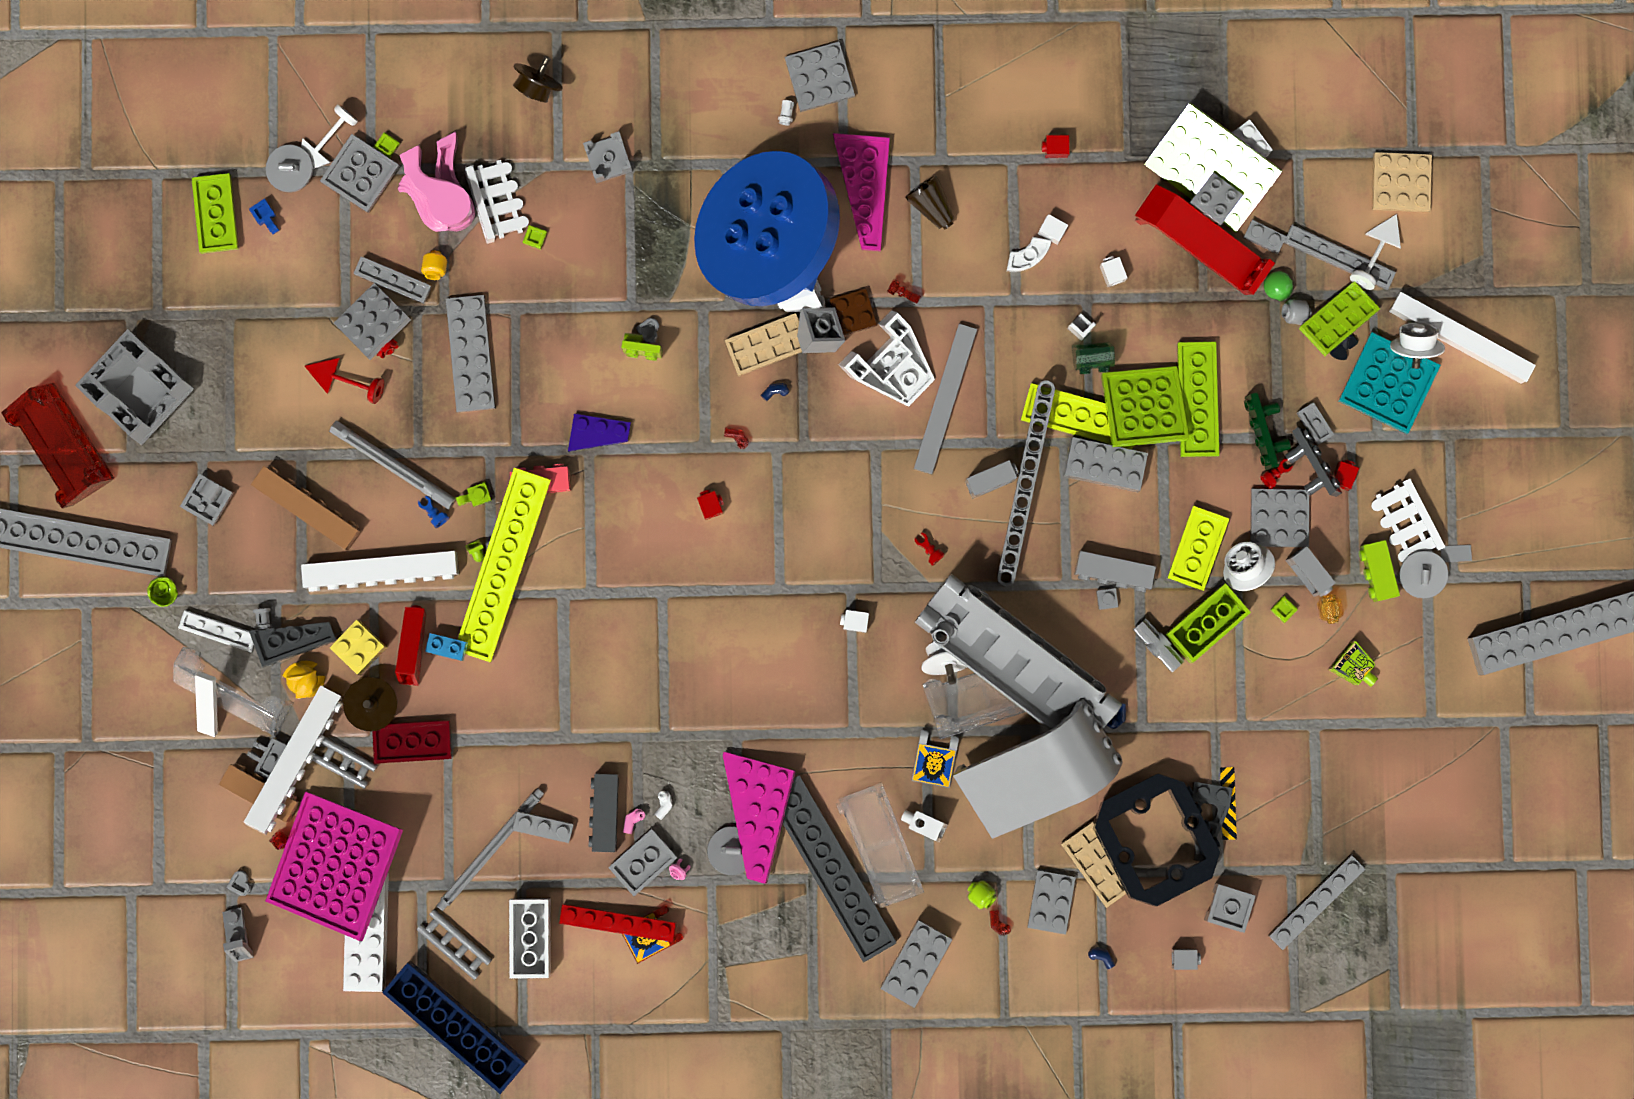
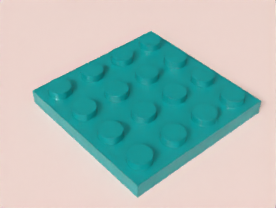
[1338,332,1441,434]

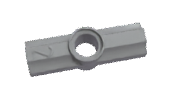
[1133,618,1184,672]

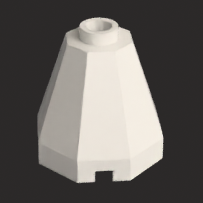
[778,280,825,312]

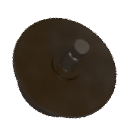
[513,56,563,103]
[343,677,398,731]

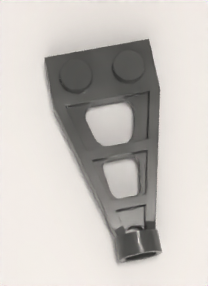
[1192,782,1232,861]

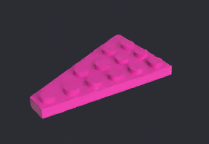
[723,752,796,884]

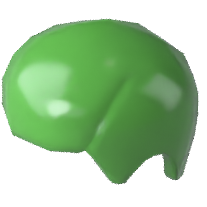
[1264,271,1293,301]

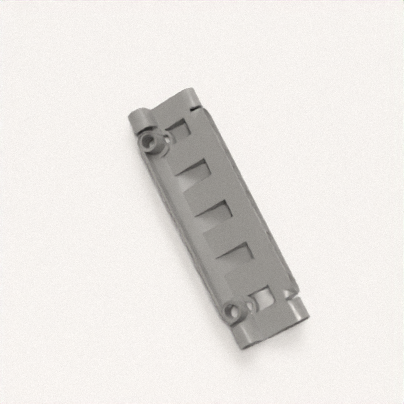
[914,574,1122,730]

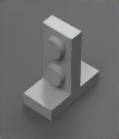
[222,908,254,962]

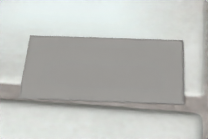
[1441,545,1472,562]

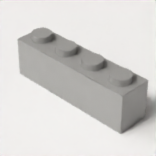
[1074,551,1156,593]

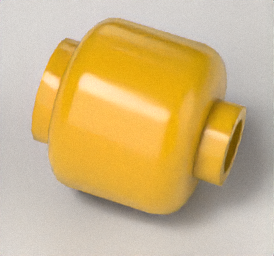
[421,250,447,280]

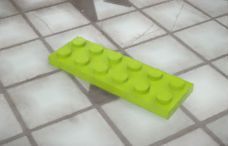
[1177,342,1219,457]

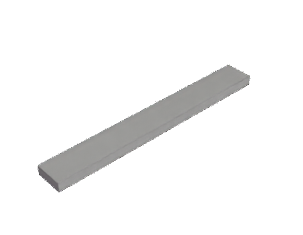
[914,324,977,475]

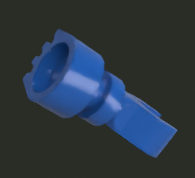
[418,496,449,528]

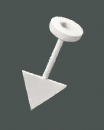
[301,104,358,169]
[1350,214,1401,290]

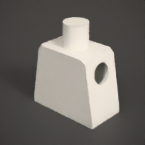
[901,810,948,842]

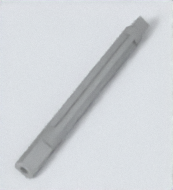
[329,420,456,510]

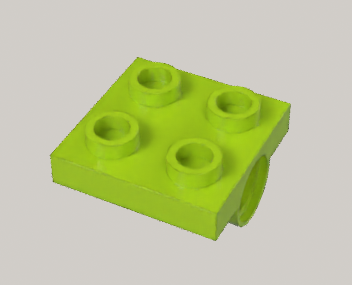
[621,333,663,361]

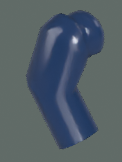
[760,383,789,402]

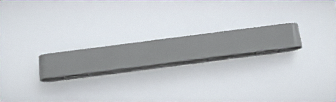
[997,381,1055,586]

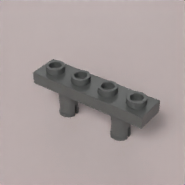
[1285,427,1342,497]

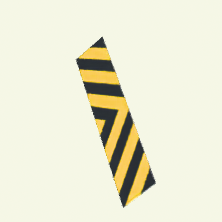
[1220,767,1237,840]

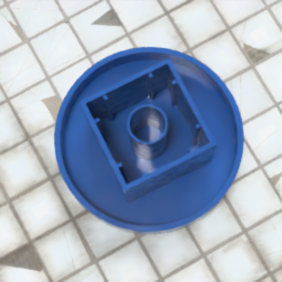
[694,151,840,306]

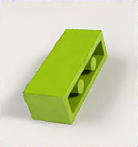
[1359,540,1400,602]

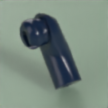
[1107,704,1126,729]
[1088,947,1116,970]

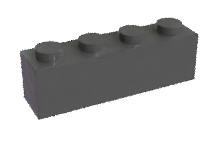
[589,774,619,852]

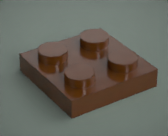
[830,289,877,335]

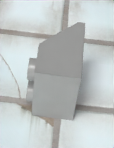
[797,308,845,353]

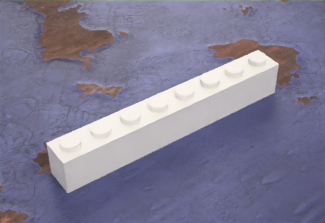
[301,551,459,592]
[244,686,343,835]

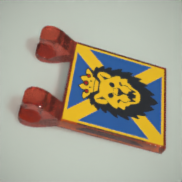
[622,905,683,964]

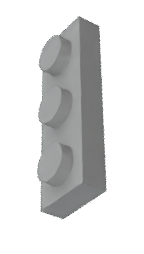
[512,811,574,843]

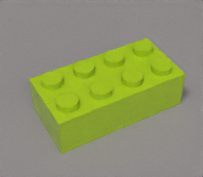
[1165,583,1251,663]

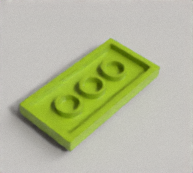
[192,173,239,254]

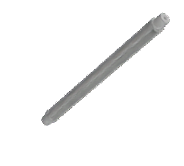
[436,788,544,911]

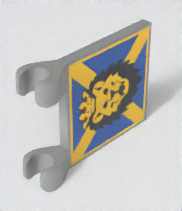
[911,730,959,788]

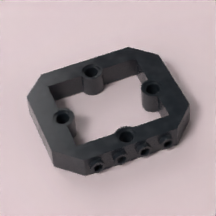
[1093,774,1221,907]

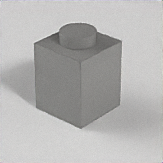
[1172,949,1201,970]

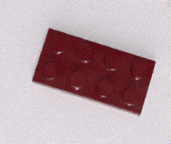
[372,721,452,764]

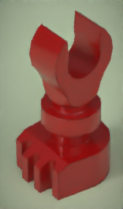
[1260,459,1293,489]
[915,533,945,566]

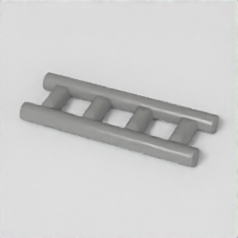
[312,735,378,789]
[416,909,492,980]

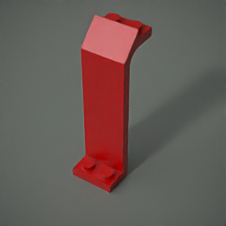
[1135,184,1275,295]

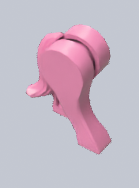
[398,132,475,232]

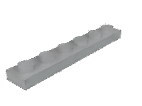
[1268,855,1365,950]

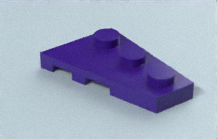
[568,414,631,452]

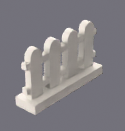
[465,160,529,244]
[1371,479,1445,562]

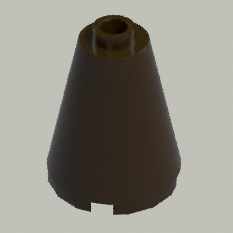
[905,175,954,230]

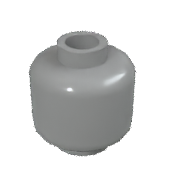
[1281,299,1312,325]

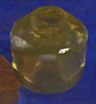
[1317,594,1344,624]

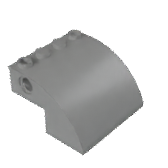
[75,329,194,445]

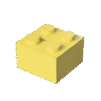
[330,620,387,675]

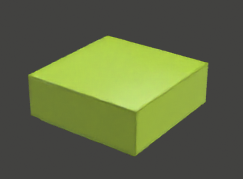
[373,132,400,159]
[523,225,547,250]
[1270,596,1298,623]

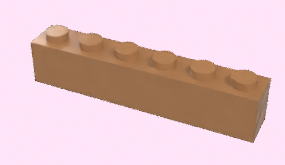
[251,466,361,550]

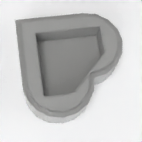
[636,318,659,344]
[226,871,251,896]

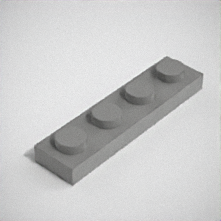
[353,257,432,304]

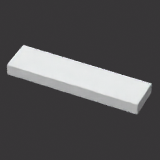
[178,610,254,652]
[195,671,218,737]

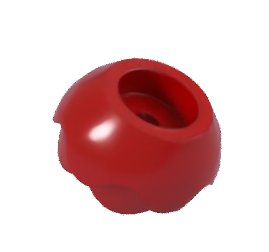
[377,339,398,358]

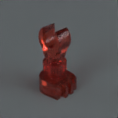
[887,279,921,304]
[269,831,288,850]

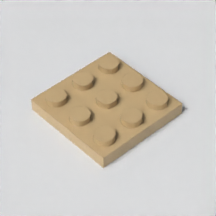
[1372,152,1432,212]

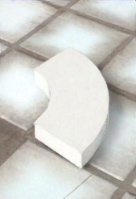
[1007,237,1052,272]

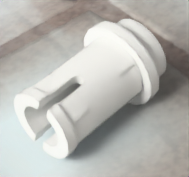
[778,100,794,126]

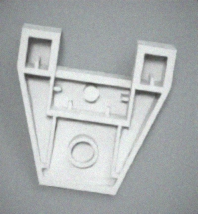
[838,310,935,407]

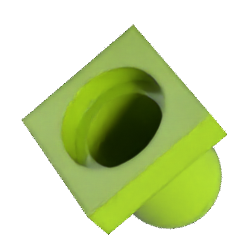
[465,539,485,562]

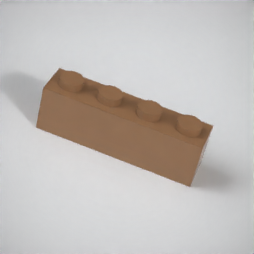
[219,763,300,822]

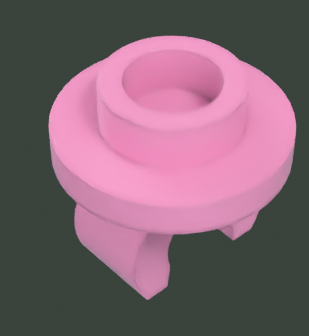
[669,859,690,880]

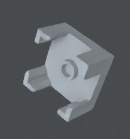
[583,131,632,183]
[1204,883,1255,933]

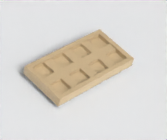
[725,313,802,377]
[1061,822,1126,908]

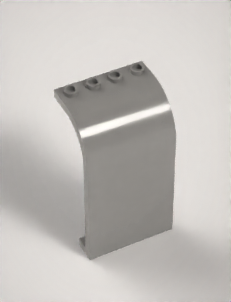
[953,699,1123,839]

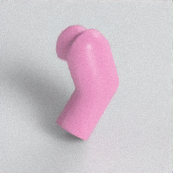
[623,809,645,834]

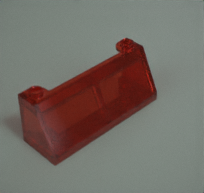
[1,383,115,509]

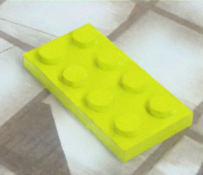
[1167,506,1229,591]

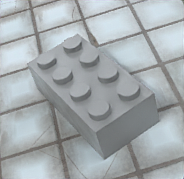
[1063,437,1148,493]
[880,919,952,1008]

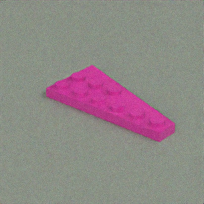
[833,133,890,252]

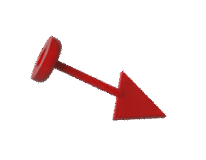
[304,358,384,404]

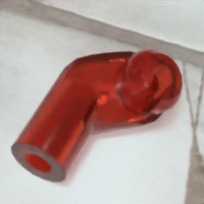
[724,427,749,449]
[989,910,1011,936]

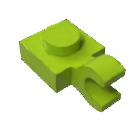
[456,482,492,507]

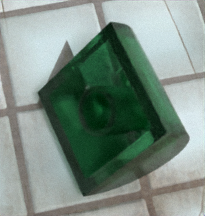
[1071,342,1115,374]

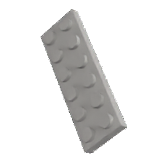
[446,295,495,413]

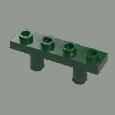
[1244,392,1291,470]

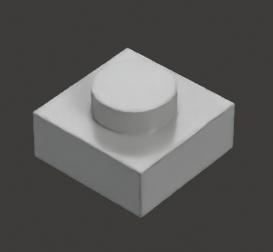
[1096,588,1118,610]

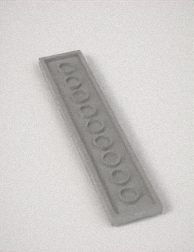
[0,509,172,577]

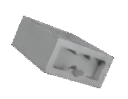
[965,460,1019,499]
[1285,546,1336,597]

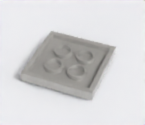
[785,42,855,112]
[320,134,400,213]
[334,283,411,360]
[1250,489,1309,548]

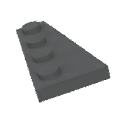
[249,622,336,668]

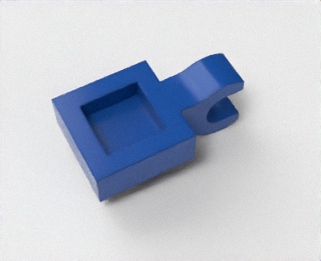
[249,198,279,234]

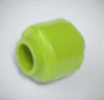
[967,880,997,909]

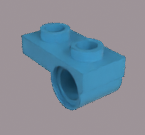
[425,633,468,661]

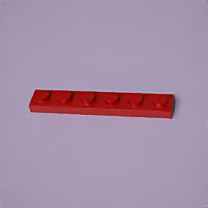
[559,904,677,942]

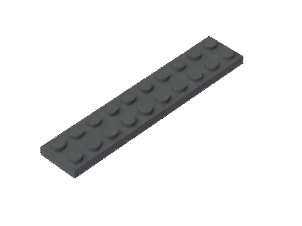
[783,775,897,963]

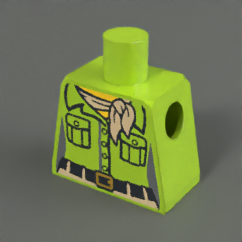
[1329,641,1378,687]

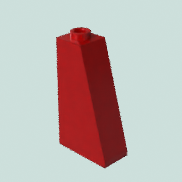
[395,605,426,686]

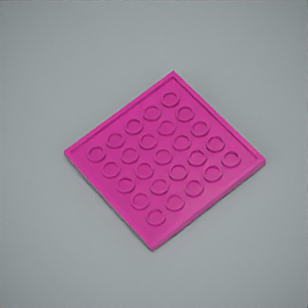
[265,792,403,941]

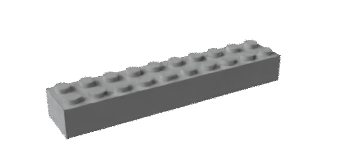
[1468,591,1634,675]

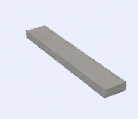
[1284,225,1396,290]

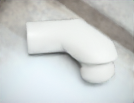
[655,791,673,820]

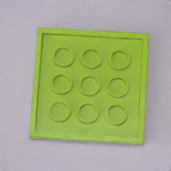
[1101,366,1189,447]

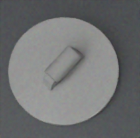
[266,145,313,192]
[1399,551,1448,598]
[707,827,745,875]

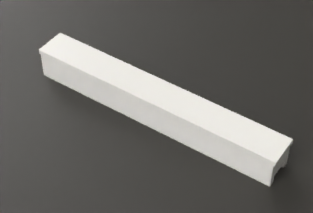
[1389,292,1536,384]

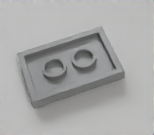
[608,829,678,896]
[1027,870,1076,935]

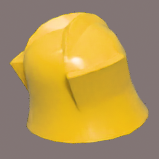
[282,660,325,698]

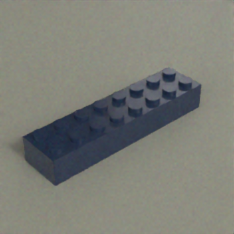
[382,961,528,1094]

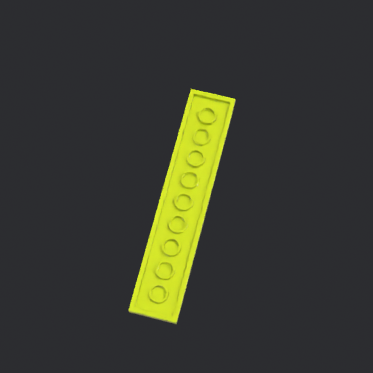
[457,468,551,662]

